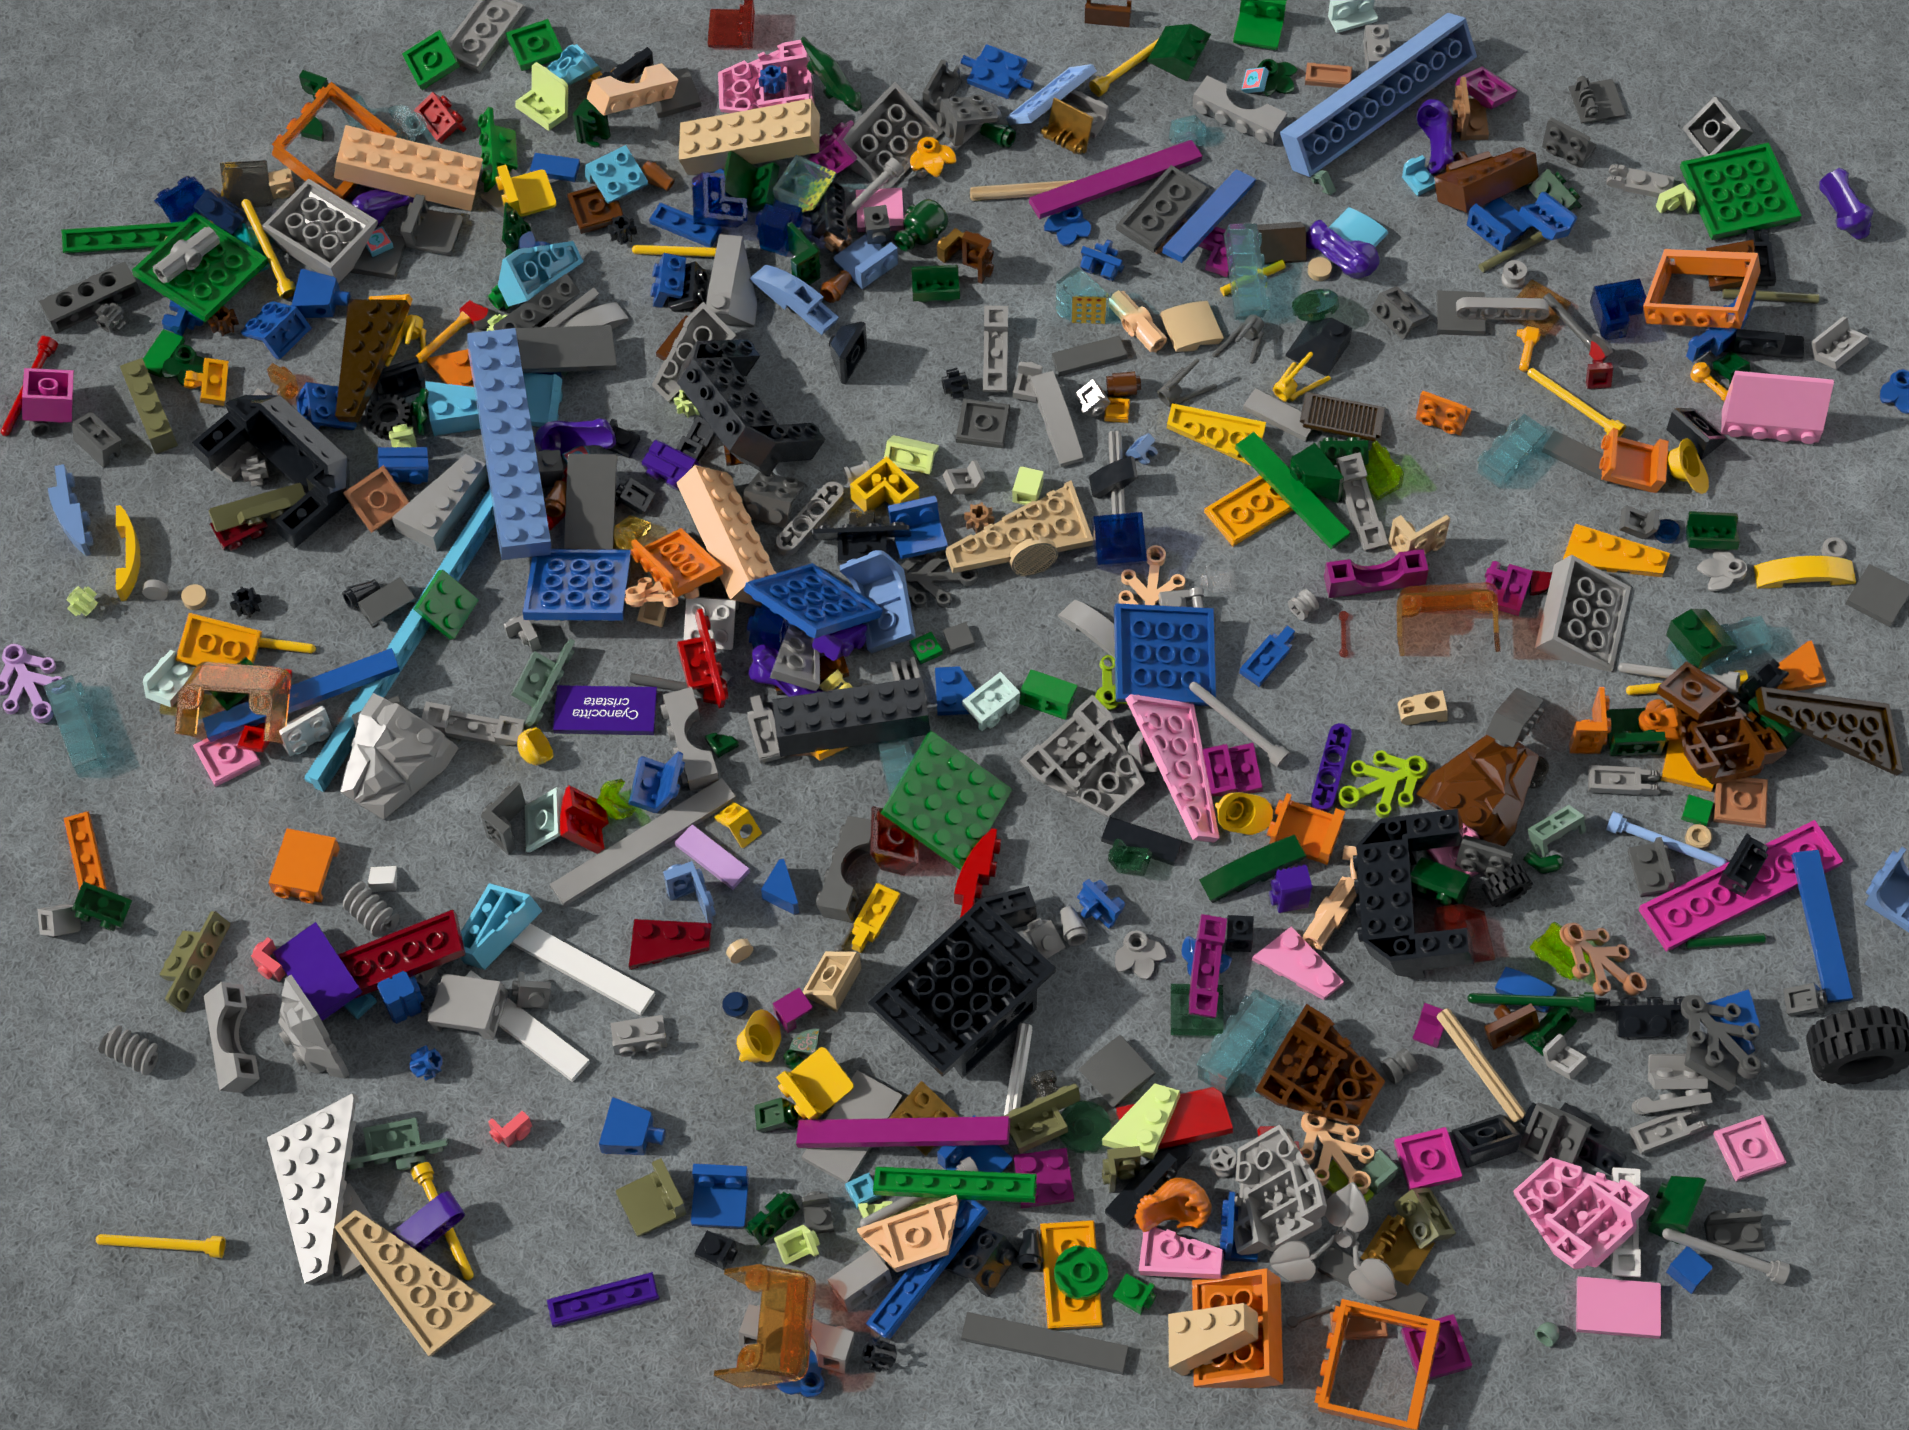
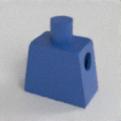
[291,269,351,318]
[1706,989,1760,1055]
[599,1097,666,1155]

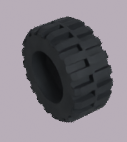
[1806,1006,1909,1085]

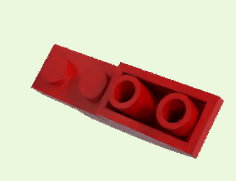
[954,828,1001,918]

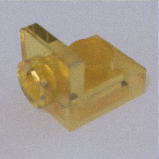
[614,515,651,550]

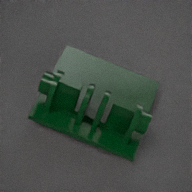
[502,202,531,258]

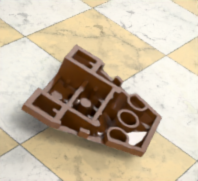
[1673,691,1787,785]
[1416,735,1539,847]
[1255,1004,1385,1126]

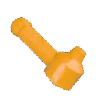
[1516,326,1541,372]
[1690,362,1728,402]

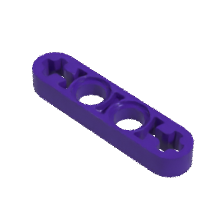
[1311,723,1352,812]

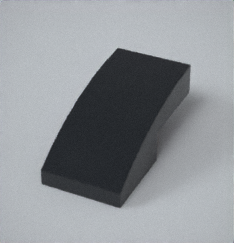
[676,416,716,461]
[1089,456,1138,498]

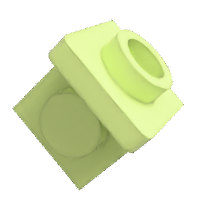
[1656,183,1696,214]
[389,424,417,447]

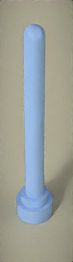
[1606,811,1727,867]

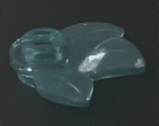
[388,105,427,142]

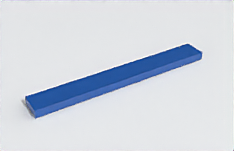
[202,648,400,742]

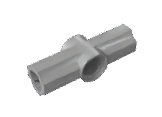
[153,227,220,283]

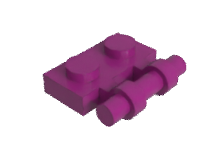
[1478,561,1533,616]

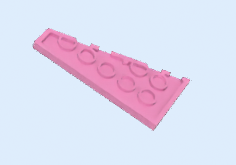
[1126,694,1220,843]

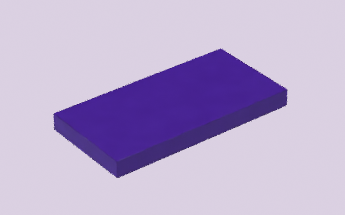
[273,922,362,1021]

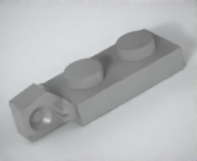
[747,695,785,764]

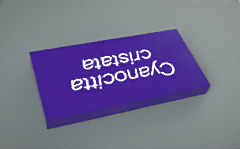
[553,685,657,735]

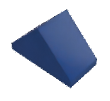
[761,858,799,915]

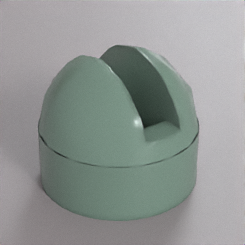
[1535,1322,1559,1347]

